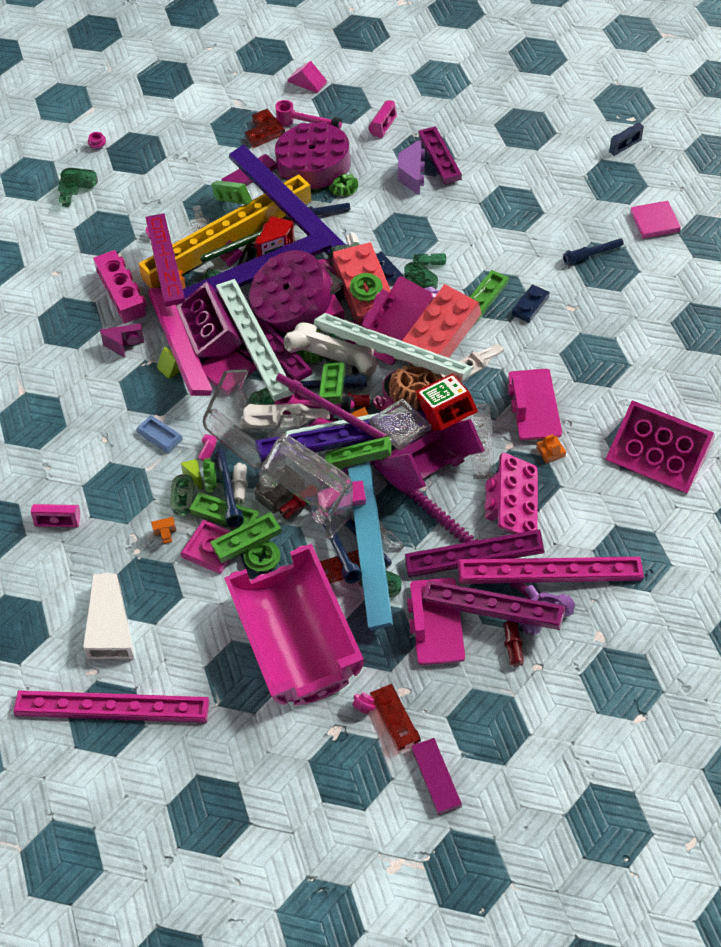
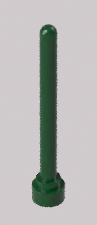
[200,225,264,262]

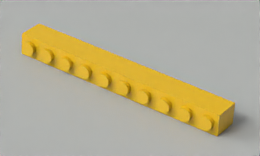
[138,175,311,288]

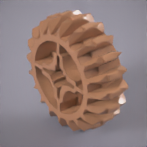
[389,364,443,412]

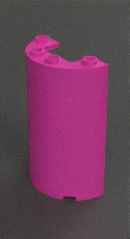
[224,543,364,706]

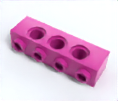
[93,250,147,324]

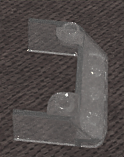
[203,370,305,468]
[259,434,353,540]

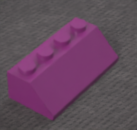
[176,282,243,358]

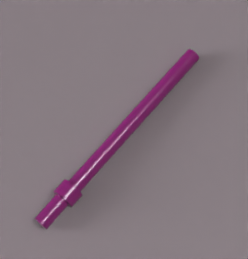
[276,373,387,439]

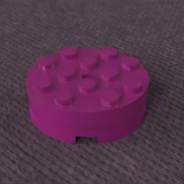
[275,122,351,189]
[249,250,333,333]

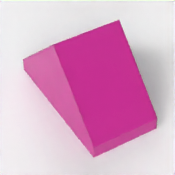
[287,60,327,93]

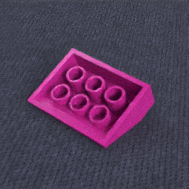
[605,400,715,494]

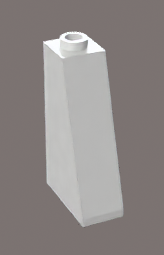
[83,573,135,659]

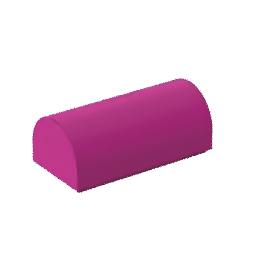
[368,100,397,138]
[30,504,80,527]

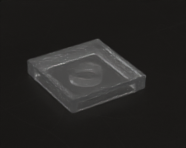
[370,398,432,450]

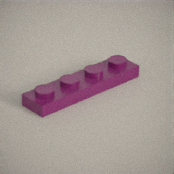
[418,126,462,184]

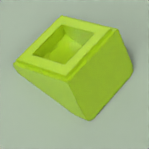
[157,347,180,379]
[181,459,203,490]

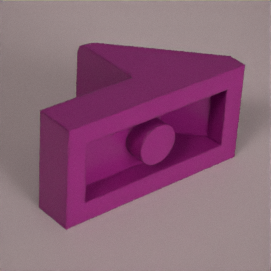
[100,323,144,357]

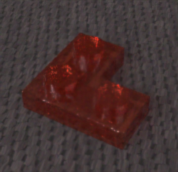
[244,108,285,148]

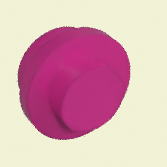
[88,132,106,149]
[352,692,376,714]

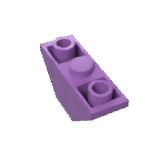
[398,141,425,194]

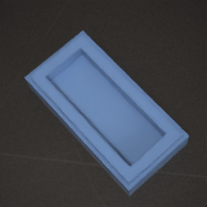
[136,415,183,454]

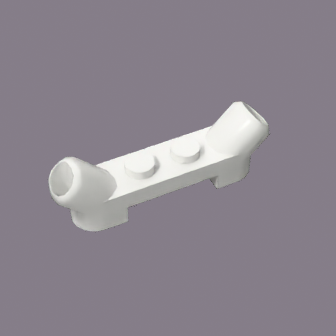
[284,322,378,376]

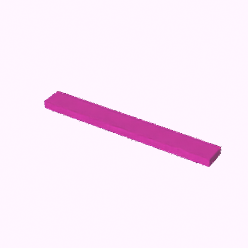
[148,288,212,396]
[457,557,644,584]
[13,690,210,723]

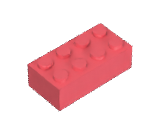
[333,242,391,328]
[402,284,481,364]

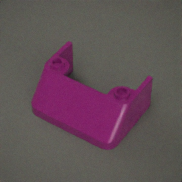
[374,419,485,494]

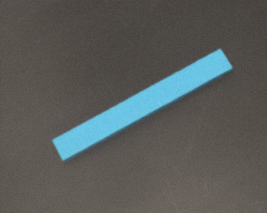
[348,462,393,631]

